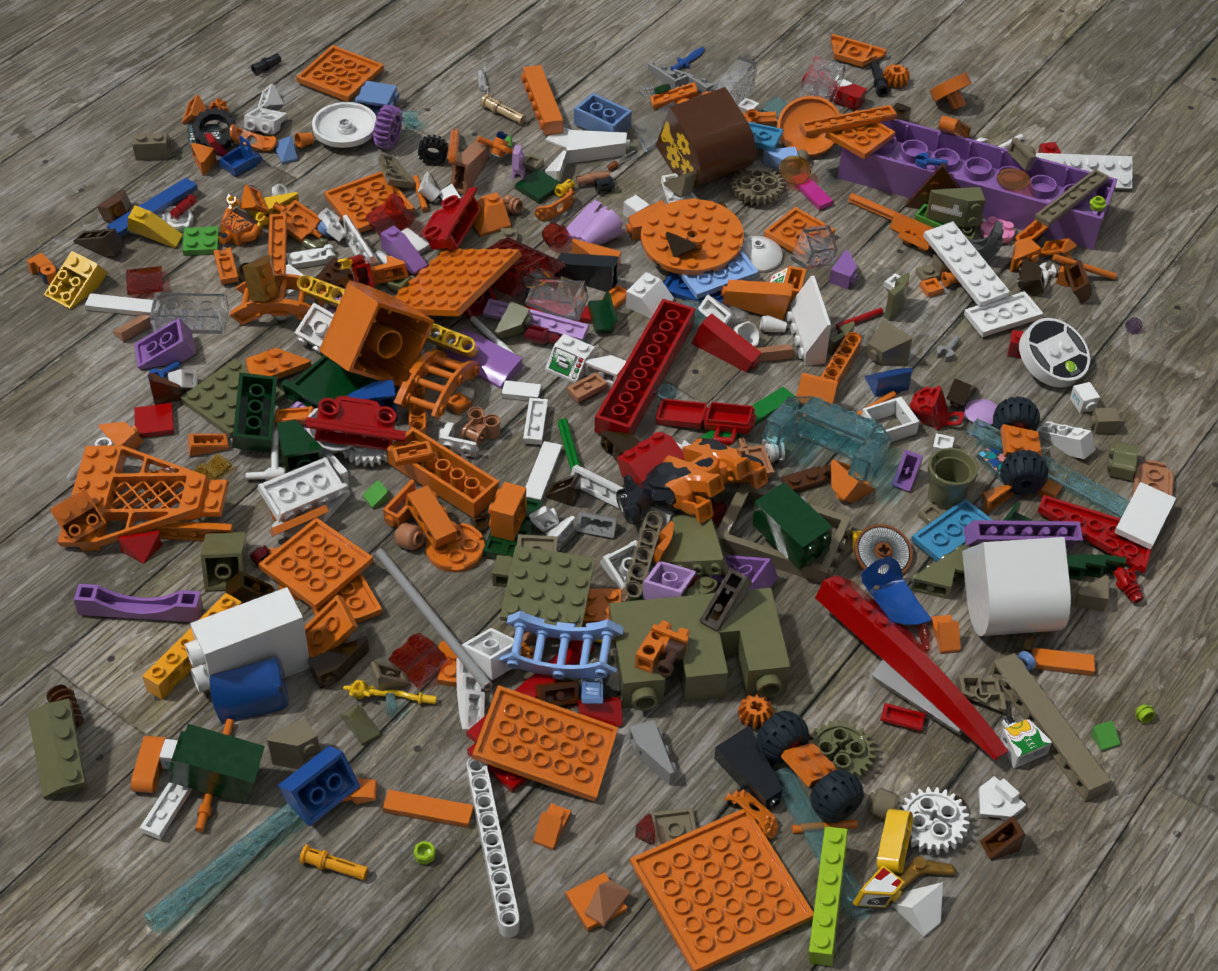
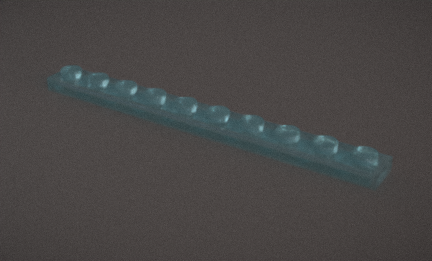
[967,418,1130,518]
[144,803,300,931]

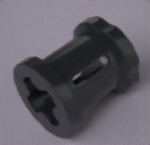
[594,176,614,194]

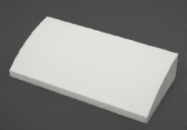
[343,215,381,282]

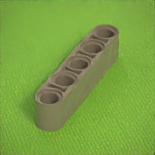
[621,511,663,602]

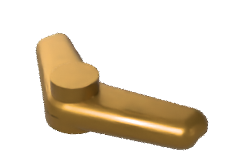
[898,856,956,891]

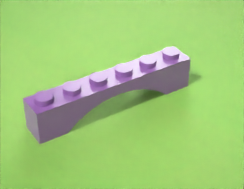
[74,584,204,622]

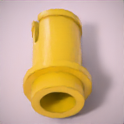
[555,179,575,197]

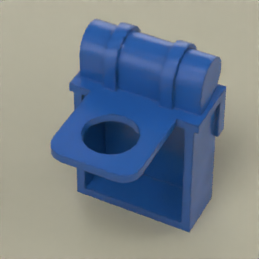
[219,136,262,176]

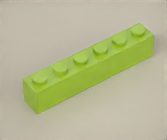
[809,826,848,966]

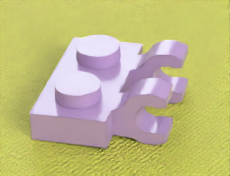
[511,145,525,180]

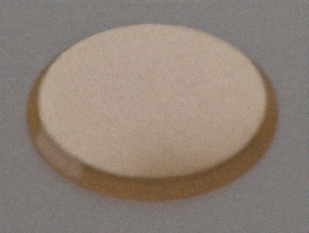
[779,156,811,185]
[997,168,1031,191]

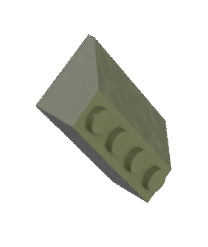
[28,699,88,798]

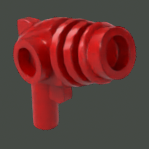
[1113,567,1144,604]

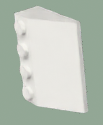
[787,276,831,366]

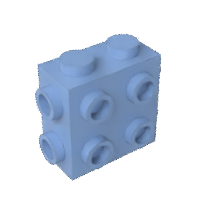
[355,81,399,116]

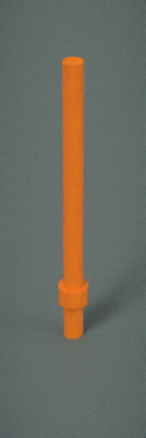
[195,719,235,833]

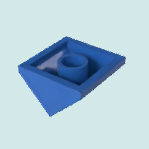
[865,368,912,397]

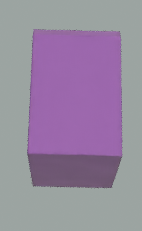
[892,449,923,492]

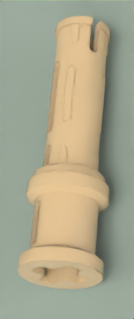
[481,94,526,125]

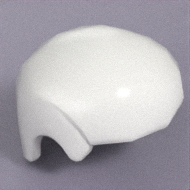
[734,321,760,346]

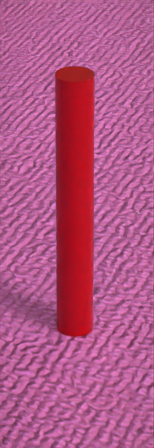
[835,307,883,330]

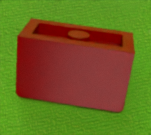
[577,697,623,726]

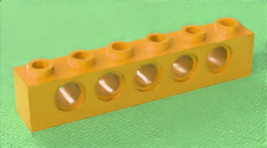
[142,593,242,700]

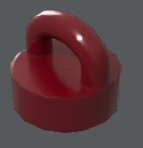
[250,545,270,566]

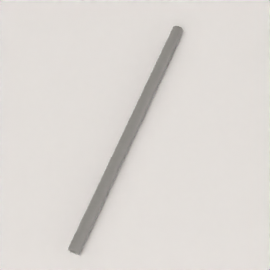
[375,549,493,691]

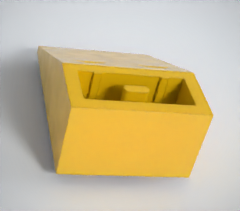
[44,251,108,309]

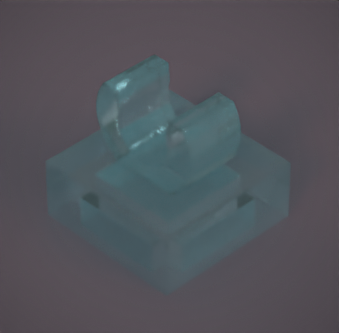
[401,111,418,129]

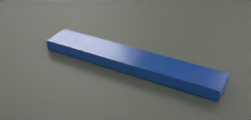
[107,177,198,237]

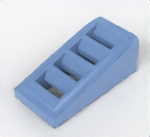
[582,677,603,704]

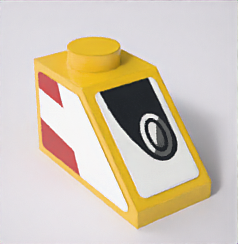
[853,865,904,908]

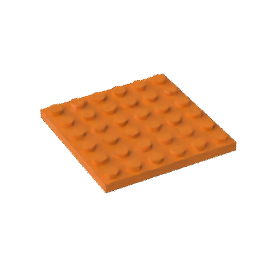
[394,248,522,316]
[629,808,814,971]

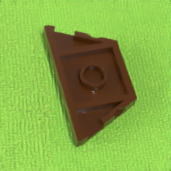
[905,162,961,209]

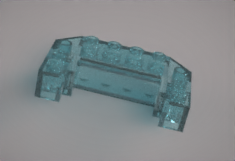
[762,396,892,482]

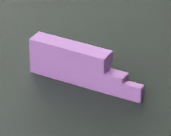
[562,200,602,242]

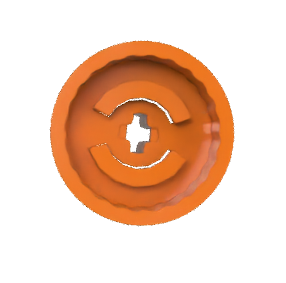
[929,72,972,110]

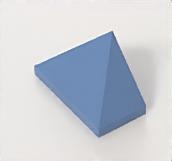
[274,136,298,165]

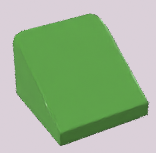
[363,480,389,509]
[1091,721,1120,751]

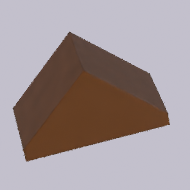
[980,816,1025,860]

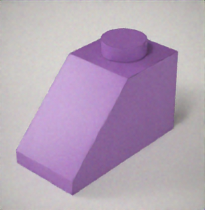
[829,250,858,289]

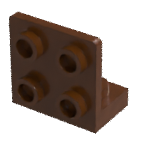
[315,257,354,299]

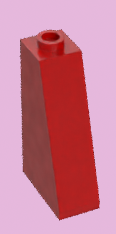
[692,313,762,373]

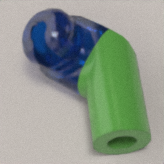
[496,131,512,148]

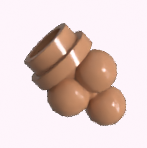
[501,195,523,214]

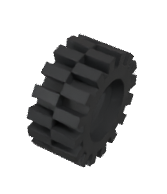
[418,134,448,166]

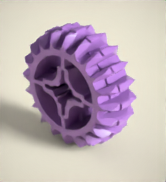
[373,105,403,149]

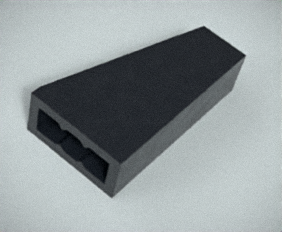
[552,253,619,292]
[714,726,783,809]

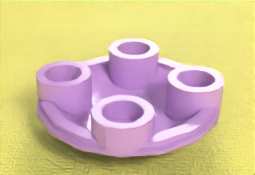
[964,399,997,429]

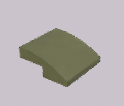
[884,272,910,321]

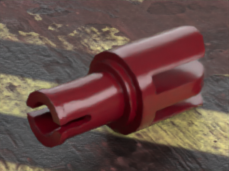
[524,324,562,346]

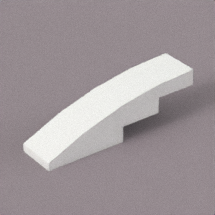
[456,657,485,731]

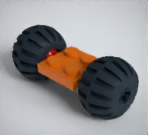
[993,396,1049,495]
[757,711,864,823]

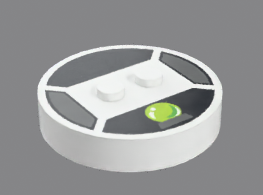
[1019,318,1090,388]

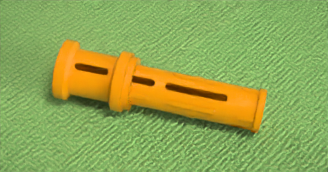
[299,844,369,881]

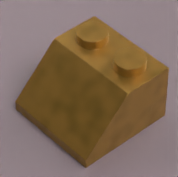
[242,255,279,302]

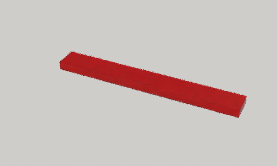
[466,640,594,743]

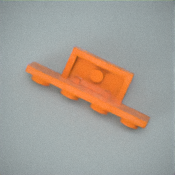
[890,213,933,251]

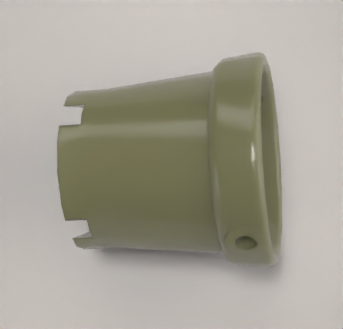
[928,447,979,511]

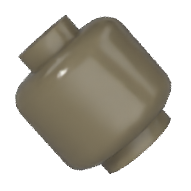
[866,788,901,820]

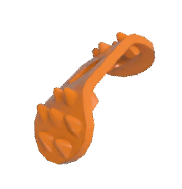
[230,124,278,152]
[535,188,574,221]
[724,790,778,839]

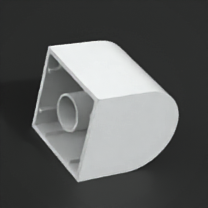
[962,537,1071,636]

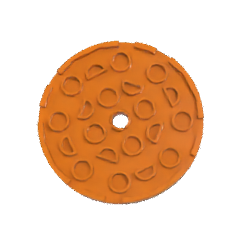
[641,198,744,275]

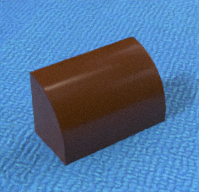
[1065,260,1092,303]

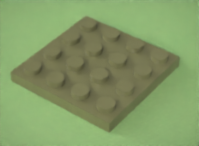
[180,358,286,438]
[500,545,595,627]

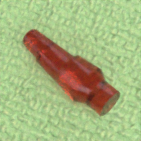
[918,623,930,652]

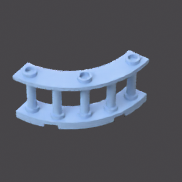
[499,611,624,680]

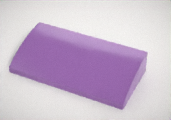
[446,328,523,389]

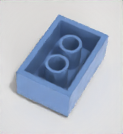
[574,93,632,133]

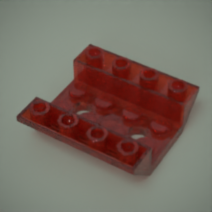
[486,237,567,297]

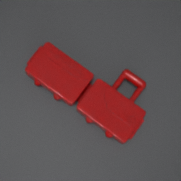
[656,399,757,445]

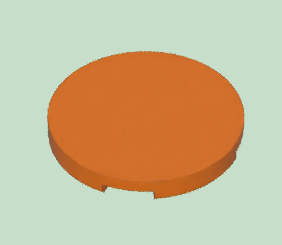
[426,523,485,572]

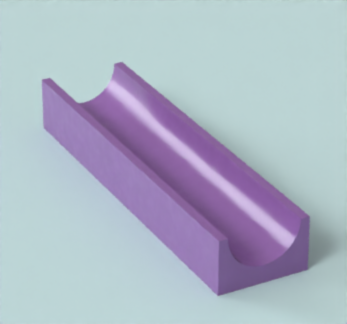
[838,119,1118,250]

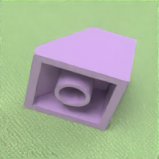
[642,561,697,600]

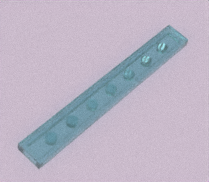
[774,766,873,920]

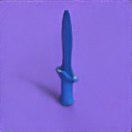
[670,47,705,71]

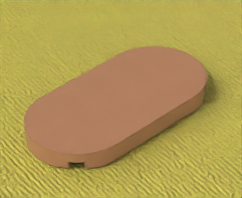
[1132,460,1174,515]

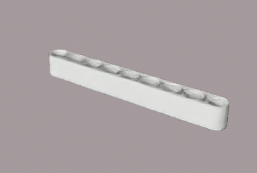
[467,758,519,938]

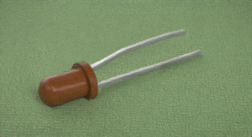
[607,150,639,171]

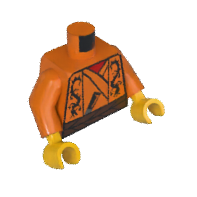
[218,195,269,246]

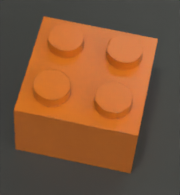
[488,482,527,541]

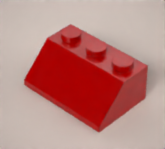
[617,431,685,485]

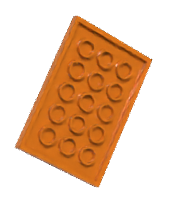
[471,685,619,802]

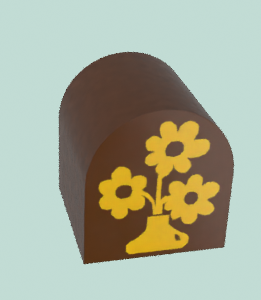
[656,87,756,189]

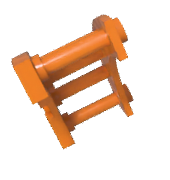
[229,273,326,325]
[394,349,480,420]

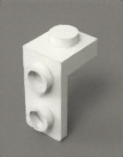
[439,422,477,458]

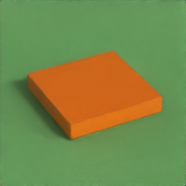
[565,872,627,932]

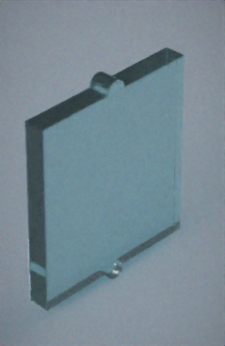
[761,96,789,119]

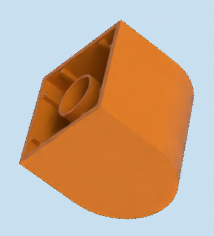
[319,281,434,387]

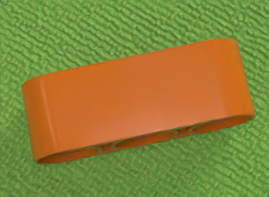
[131,736,168,793]

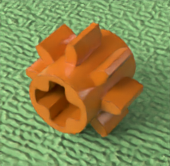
[209,98,229,112]

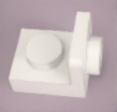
[529,505,559,532]

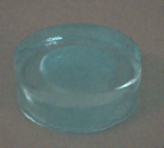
[658,384,676,400]
[386,693,396,715]

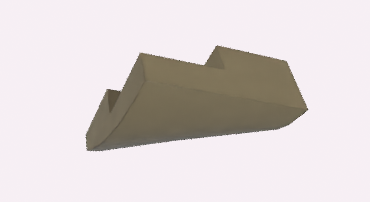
[956,674,1006,712]

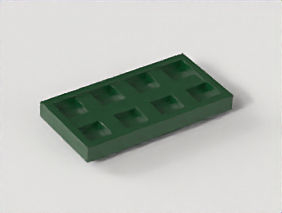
[483,498,543,558]

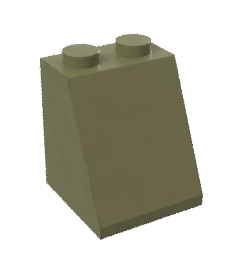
[201,532,247,591]

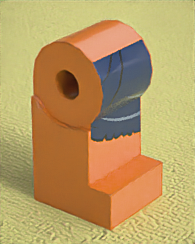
[26,252,57,285]

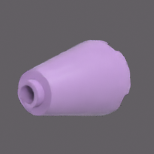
[578,206,625,246]

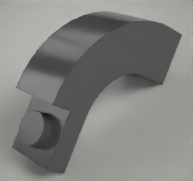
[967,221,1004,260]

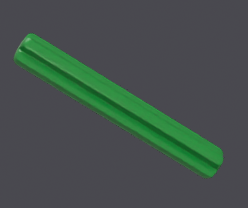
[558,418,581,472]

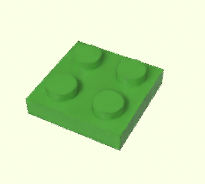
[182,226,219,256]

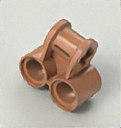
[461,407,500,446]

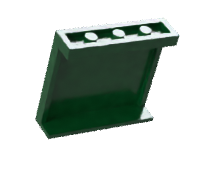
[281,355,380,409]

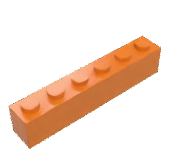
[521,65,563,136]

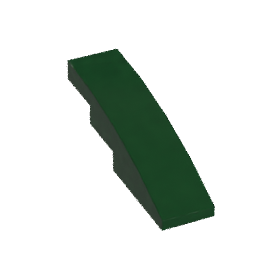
[1067,554,1126,581]

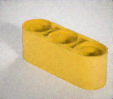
[877,809,913,873]

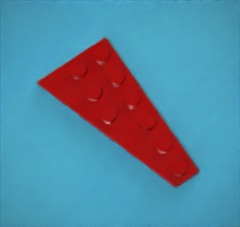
[1038,495,1152,573]

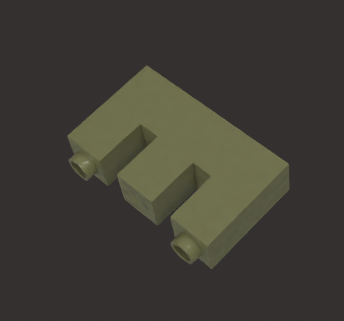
[609,588,790,711]

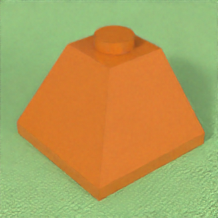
[472,192,511,237]
[831,459,876,503]

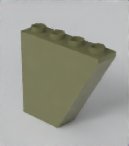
[651,513,729,576]

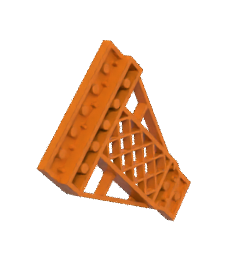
[57,445,229,551]

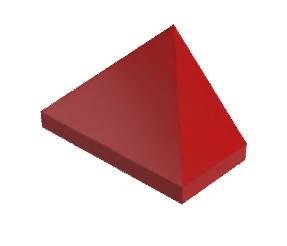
[118,530,162,564]

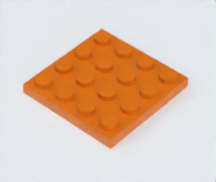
[296,45,384,102]
[324,171,415,233]
[259,517,374,610]

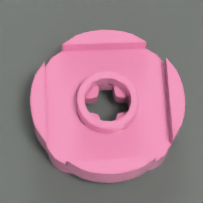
[980,216,1015,245]

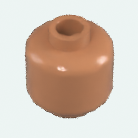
[394,523,425,551]

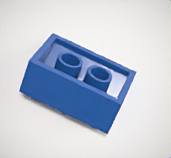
[278,746,360,826]

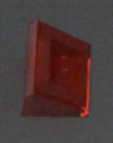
[635,814,655,845]

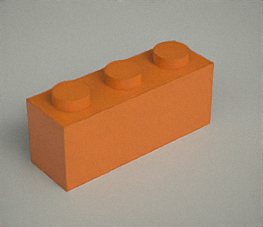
[406,485,457,550]

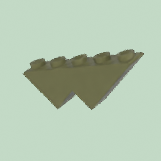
[910,543,973,599]

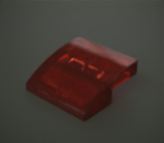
[126,266,164,295]

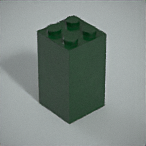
[752,482,833,570]
[167,724,265,804]

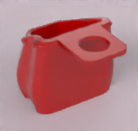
[909,385,964,430]

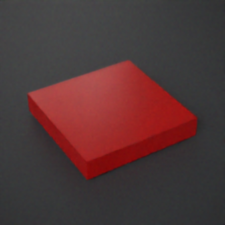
[134,403,174,438]

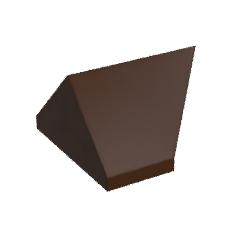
[148,372,182,405]

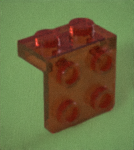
[366,192,415,238]
[389,633,448,688]

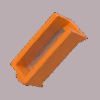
[383,479,424,529]

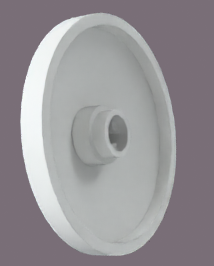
[312,102,376,148]

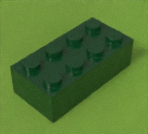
[232,372,277,452]

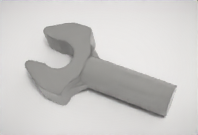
[936,336,960,362]

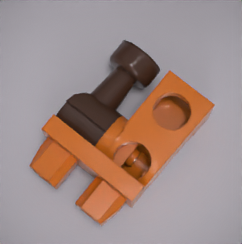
[635,620,690,677]

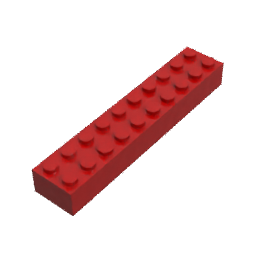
[594,298,696,435]

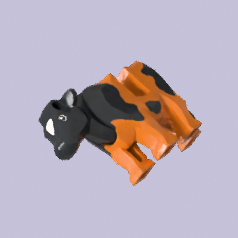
[616,438,768,524]

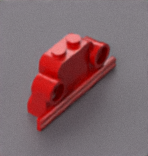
[422,187,481,250]
[305,396,406,451]

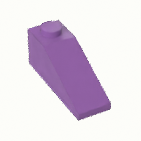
[380,226,428,275]

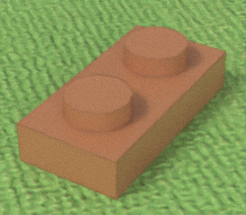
[567,372,607,403]

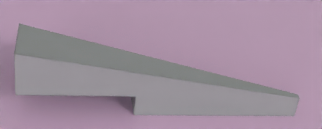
[648,62,719,99]
[871,660,963,735]

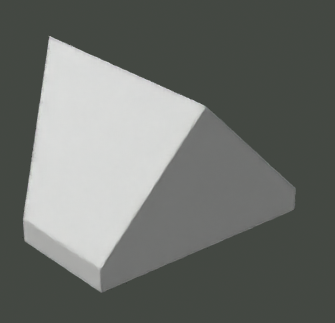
[891,882,943,937]

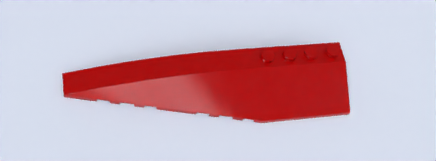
[815,575,1008,760]

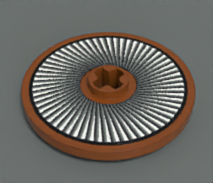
[854,524,913,575]

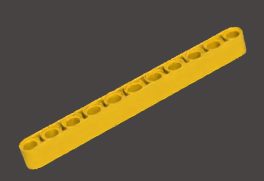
[297,275,478,358]

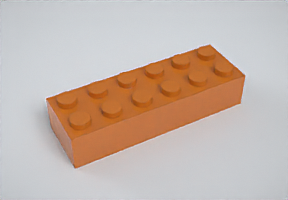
[387,427,500,518]

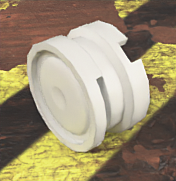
[763,435,785,463]

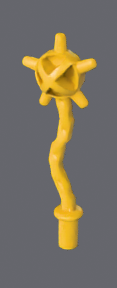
[343,680,437,705]

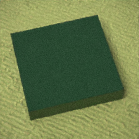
[515,169,562,204]

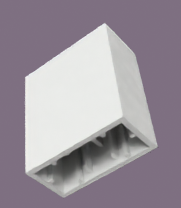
[184,587,310,693]

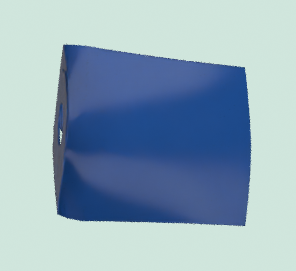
[861,557,932,625]
[210,657,289,724]

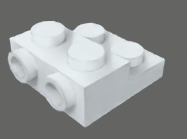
[244,107,287,135]
[294,303,334,354]

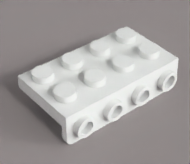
[257,457,349,523]

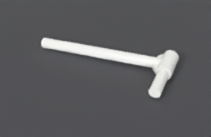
[246,405,285,480]

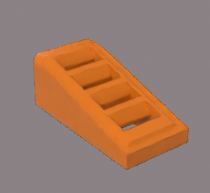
[187,434,229,456]

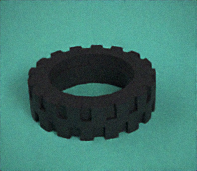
[192,108,236,152]

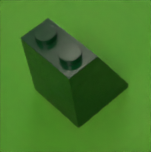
[277,420,323,473]

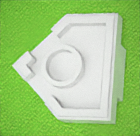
[978,776,1026,820]

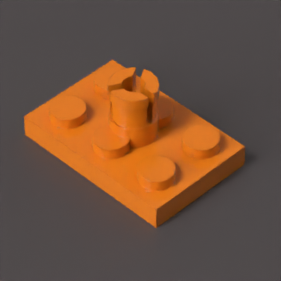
[304,595,358,658]

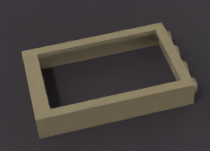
[717,483,853,584]

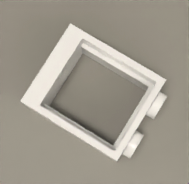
[860,397,919,446]

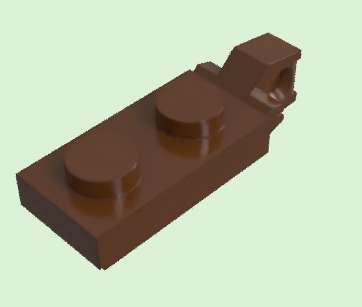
[781,464,831,493]

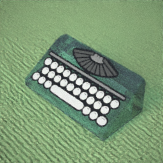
[188,124,222,144]

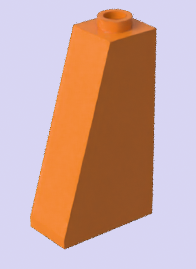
[720,280,794,321]

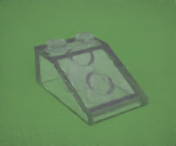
[525,279,589,320]

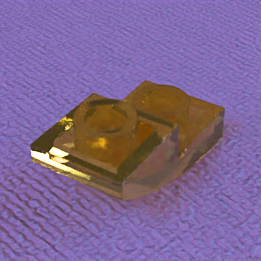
[193,453,232,480]

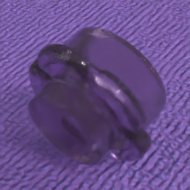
[1125,317,1143,334]

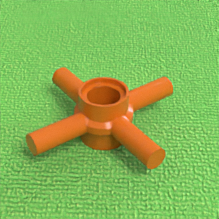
[476,136,514,157]

